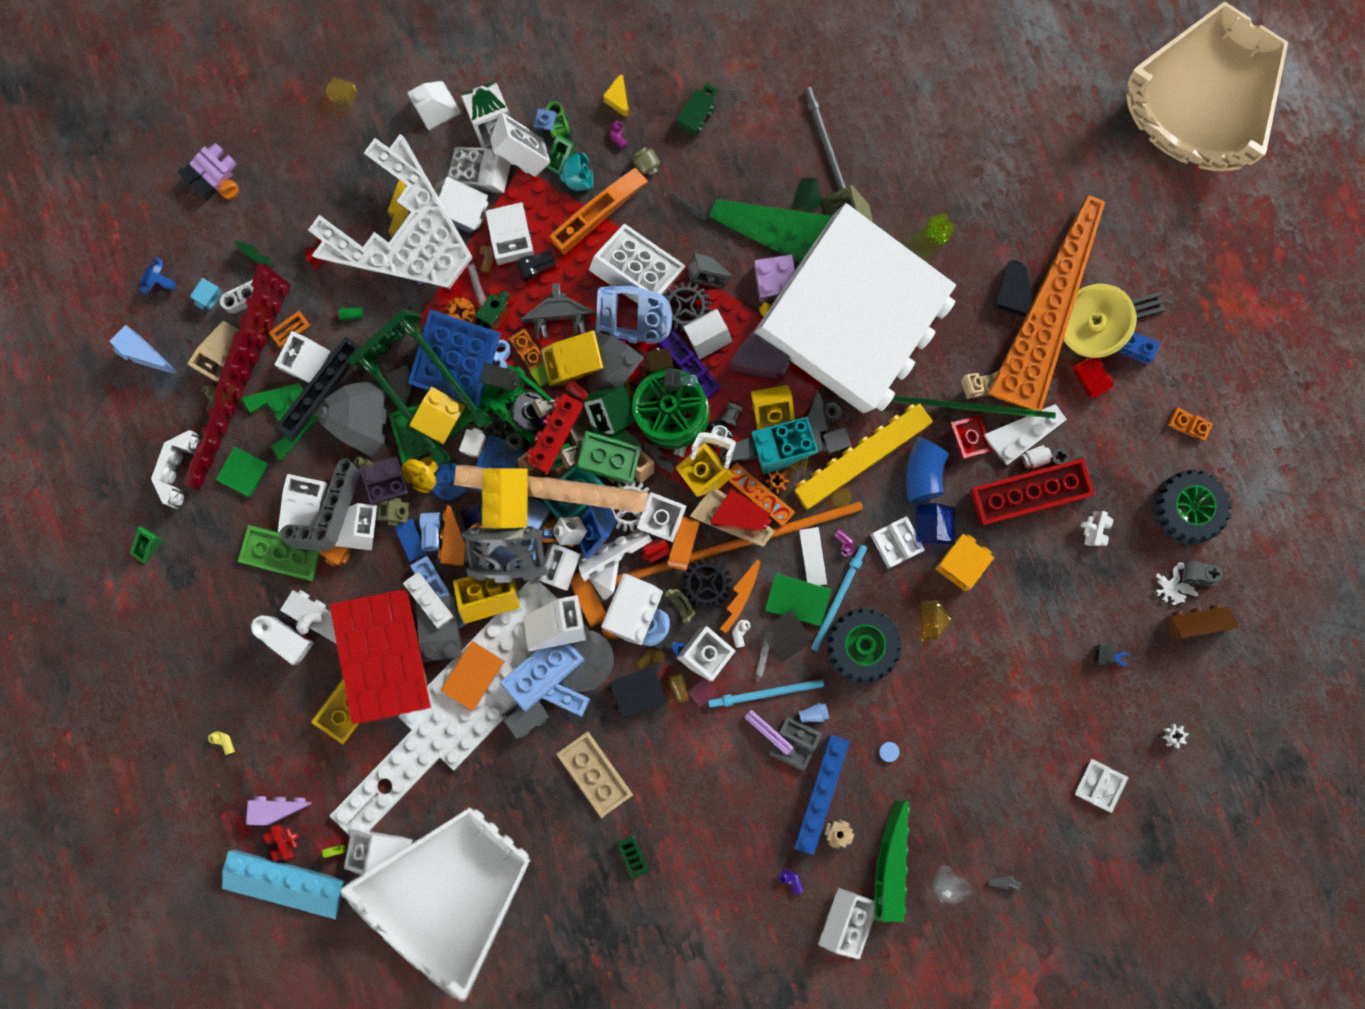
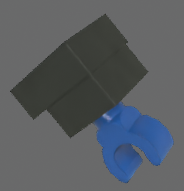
[654,631,686,656]
[1093,645,1129,666]

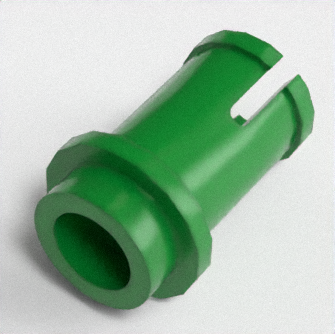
[339,307,363,322]

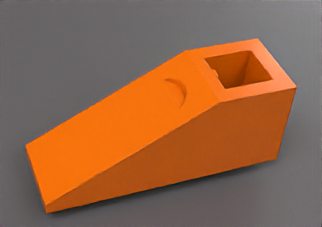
[438,505,466,567]

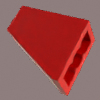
[710,489,772,532]

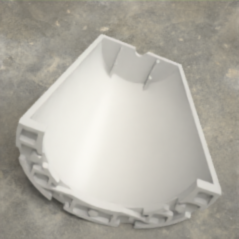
[341,808,530,1001]

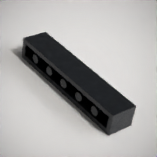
[276,336,360,442]

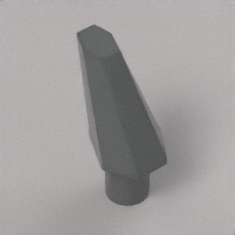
[988,875,1022,890]

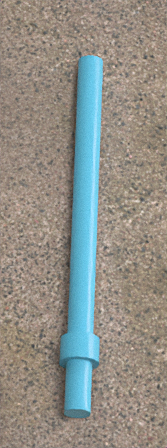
[811,545,867,651]
[708,679,824,708]

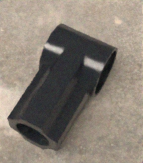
[515,250,556,281]

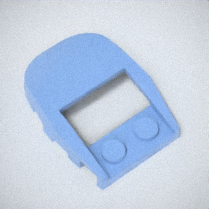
[596,286,672,343]

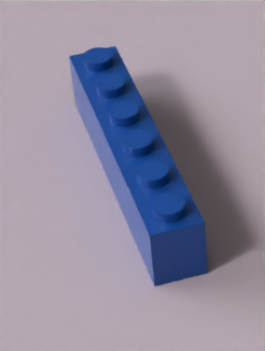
[794,735,850,855]

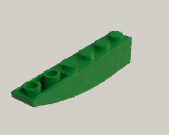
[874,800,910,922]

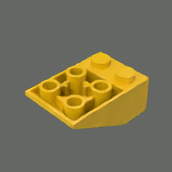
[541,331,603,386]

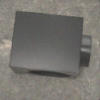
[821,428,851,456]

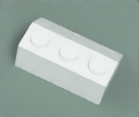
[490,112,550,177]
[602,573,663,645]
[818,888,874,959]

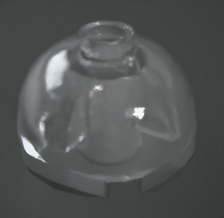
[932,865,972,904]

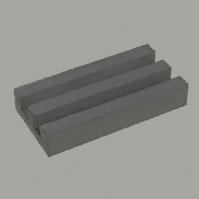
[1131,292,1166,319]

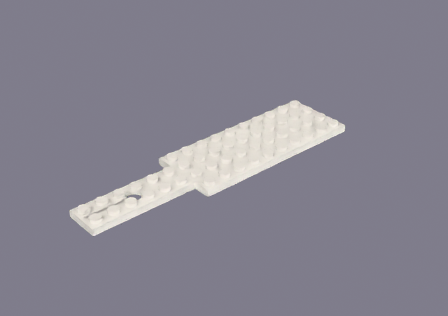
[330,578,589,836]

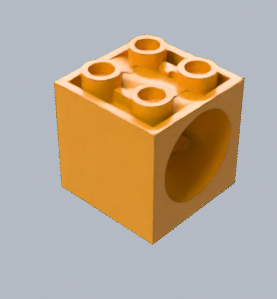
[935,534,994,591]

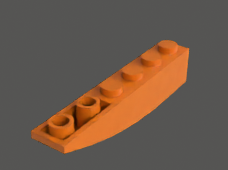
[550,168,648,255]

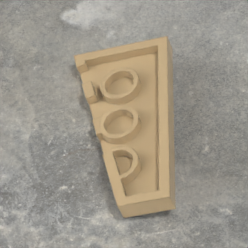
[690,489,775,547]

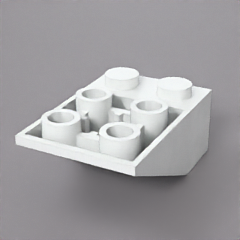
[448,147,511,193]
[486,203,534,265]
[278,474,329,533]
[523,595,586,652]

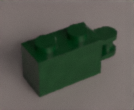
[676,82,719,136]

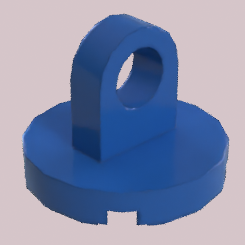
[139,257,177,294]

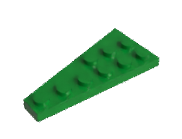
[709,199,832,263]

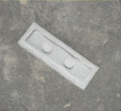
[799,527,827,585]

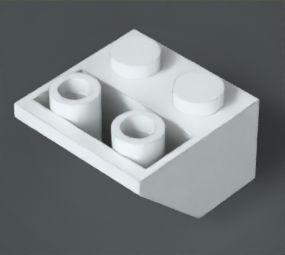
[275,331,330,383]
[335,503,377,550]
[536,544,581,591]

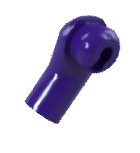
[778,870,804,895]

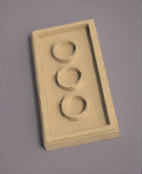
[556,731,633,818]

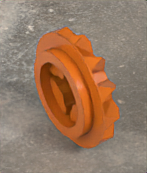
[445,297,475,323]

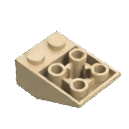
[187,320,239,383]

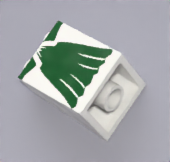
[461,81,510,148]

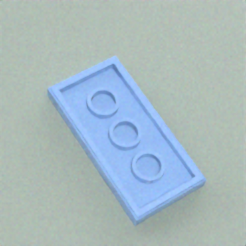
[499,644,584,712]

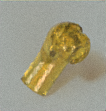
[479,245,493,273]

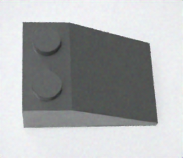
[416,595,463,662]

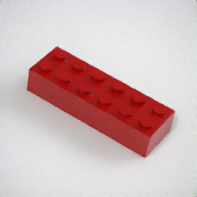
[969,458,1095,527]

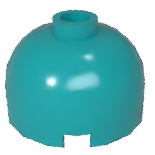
[560,152,593,191]

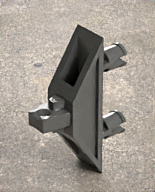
[520,283,597,340]

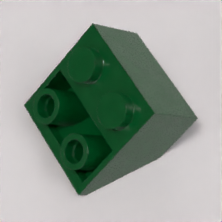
[584,385,636,436]

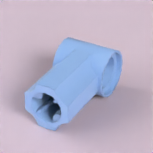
[420,512,441,551]

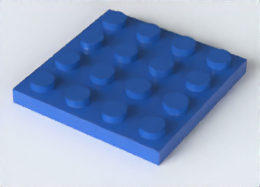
[408,310,501,407]

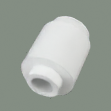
[1022,445,1052,469]

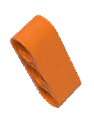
[667,517,700,571]
[570,572,606,628]

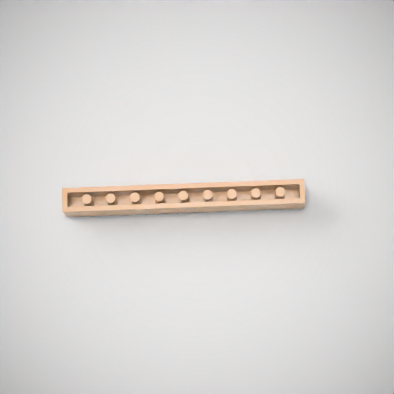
[454,465,648,513]

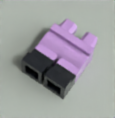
[177,143,237,201]

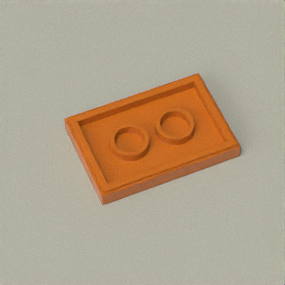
[440,641,505,711]

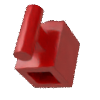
[640,537,671,565]

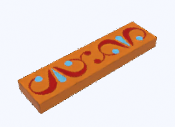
[729,462,795,527]

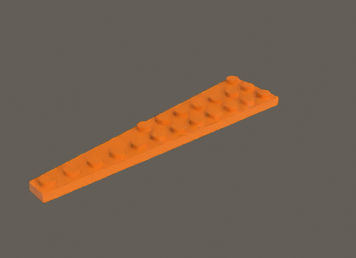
[987,195,1105,411]

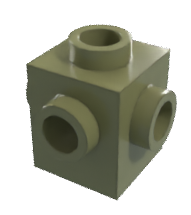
[377,498,409,526]

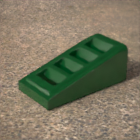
[616,835,650,879]

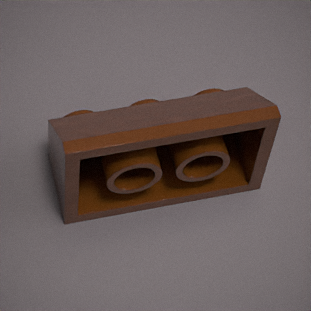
[1166,604,1239,640]

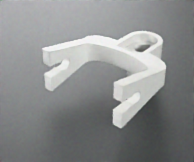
[691,425,736,469]

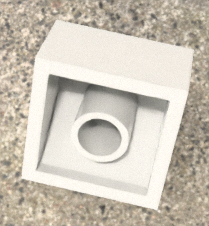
[676,626,735,681]

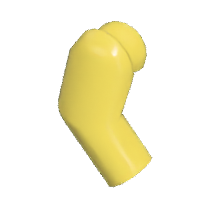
[208,731,235,755]

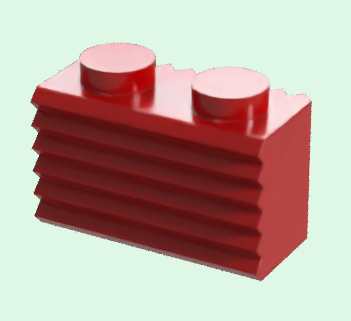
[1071,358,1114,401]

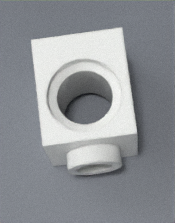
[459,428,487,459]
[552,517,587,545]

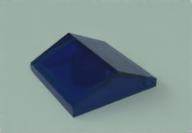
[916,503,955,545]

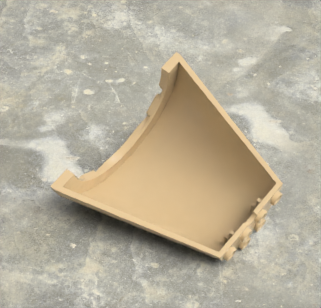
[1127,1,1288,171]

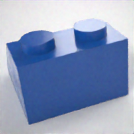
[579,506,616,559]

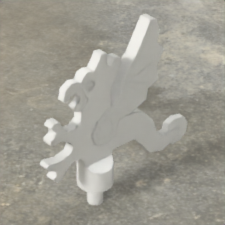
[1156,562,1198,605]

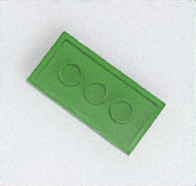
[237,525,320,582]

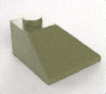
[822,185,873,222]

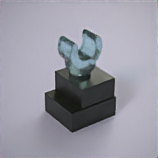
[664,368,697,391]

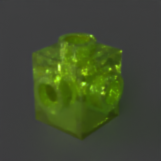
[925,213,954,245]

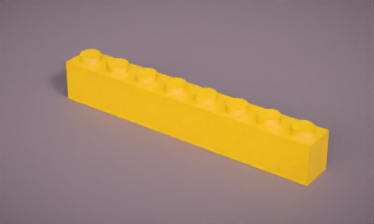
[794,403,933,511]

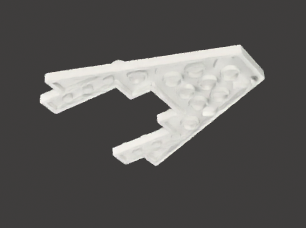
[308,134,473,288]

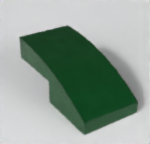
[235,240,274,269]

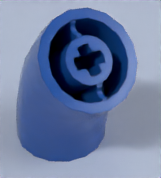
[906,437,949,503]

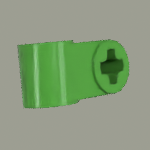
[546,101,571,140]

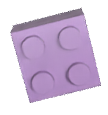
[754,255,795,302]

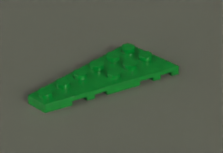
[389,382,502,464]

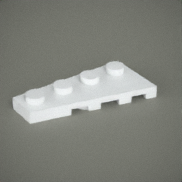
[983,404,1067,465]

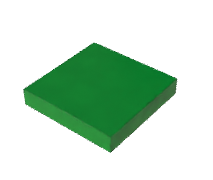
[216,446,269,498]

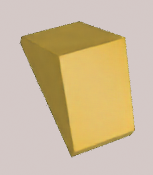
[603,75,629,117]

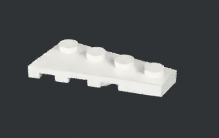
[578,529,652,581]

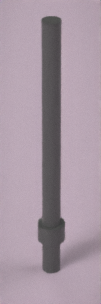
[804,87,846,190]

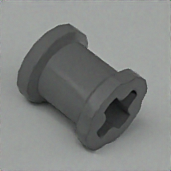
[720,402,743,427]

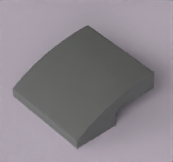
[769,717,822,771]

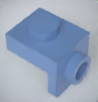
[532,108,556,135]

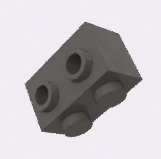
[501,701,549,739]

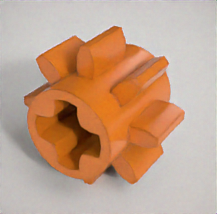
[765,470,789,494]

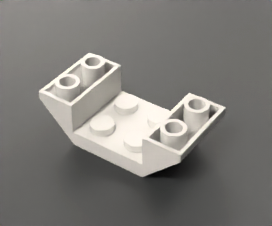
[151,430,203,509]

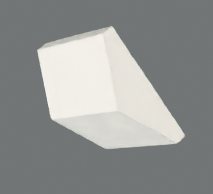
[683,309,732,360]

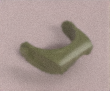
[665,589,696,624]

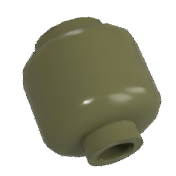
[632,147,660,177]

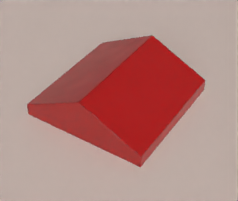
[949,415,993,459]

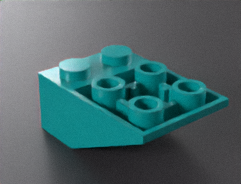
[752,417,818,474]

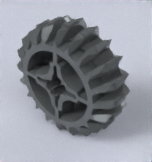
[663,282,711,333]

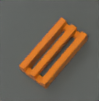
[269,311,311,349]

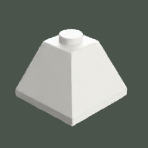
[408,81,461,131]
[637,492,686,542]

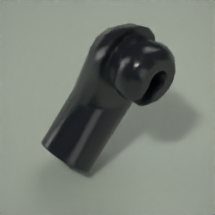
[706,421,734,439]

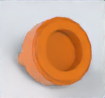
[218,180,239,200]

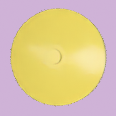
[1063,284,1137,358]

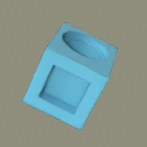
[190,278,223,311]

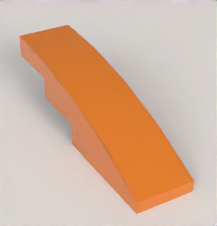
[720,559,761,634]

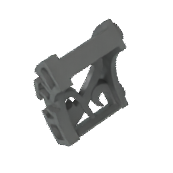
[462,526,548,583]

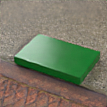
[576,431,641,485]
[765,573,832,626]

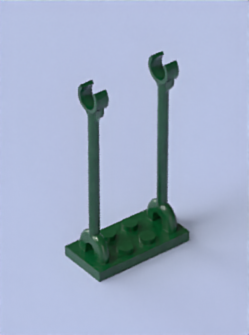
[348,309,492,465]

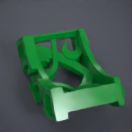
[481,364,552,447]

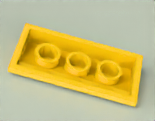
[311,678,358,744]

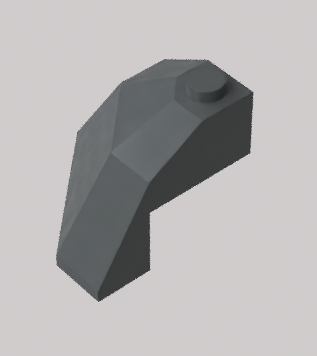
[585,331,644,394]
[315,378,387,458]

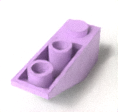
[246,796,311,825]

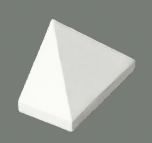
[589,561,619,600]

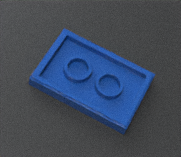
[469,434,525,493]

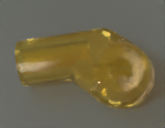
[636,649,665,669]

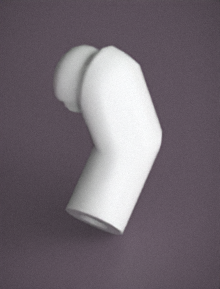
[296,612,323,634]
[732,620,750,648]

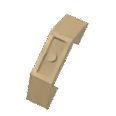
[961,371,998,399]

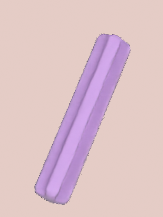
[745,710,793,755]

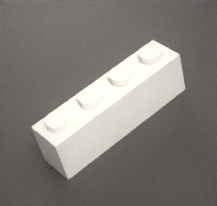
[280,590,337,644]

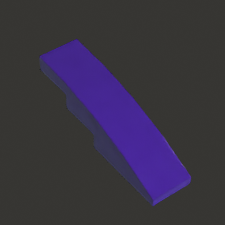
[658,328,721,400]

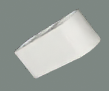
[220,280,254,314]

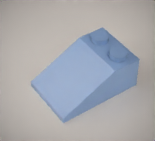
[109,325,177,374]

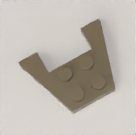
[532,399,595,469]

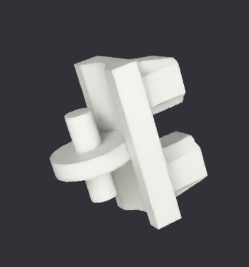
[1080,511,1113,546]

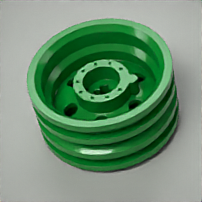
[632,369,710,449]

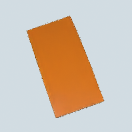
[509,329,544,370]
[1167,407,1213,441]

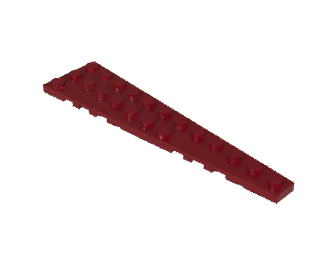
[184,263,291,491]

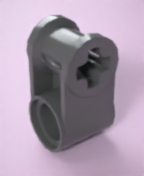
[719,438,757,465]
[1182,560,1223,587]

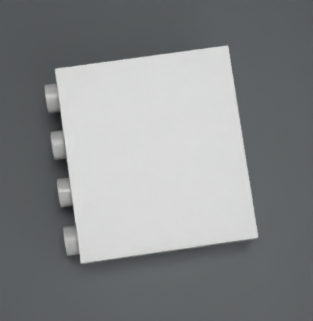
[753,203,956,413]

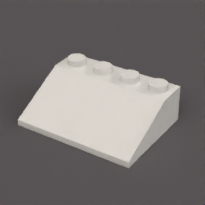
[589,224,685,304]

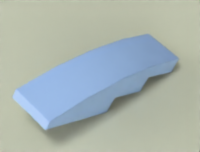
[410,555,468,628]

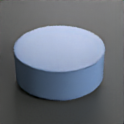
[879,742,899,762]

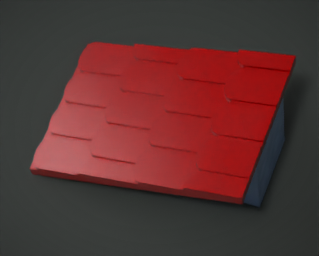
[329,588,431,725]

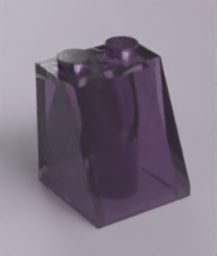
[729,331,790,380]

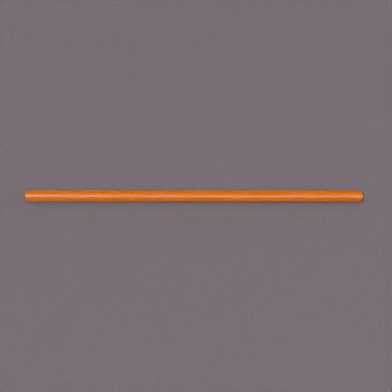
[615,501,863,586]

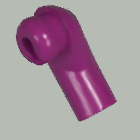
[610,121,628,150]
[834,529,853,557]

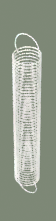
[467,260,486,307]
[756,626,773,682]

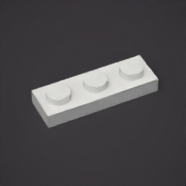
[403,572,454,629]

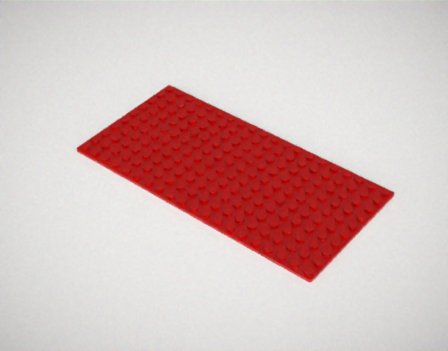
[420,168,823,500]

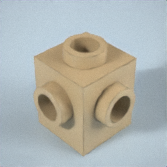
[824,819,854,849]

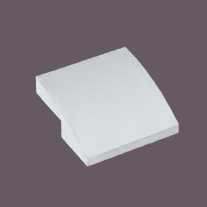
[870,516,924,569]
[1075,759,1128,813]

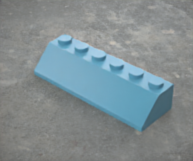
[222,850,347,919]

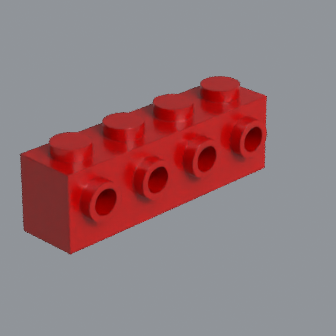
[525,393,584,475]

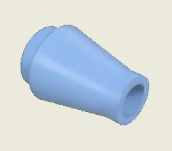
[799,703,829,723]

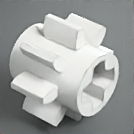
[1162,724,1188,748]

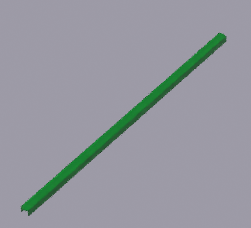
[891,396,1056,419]

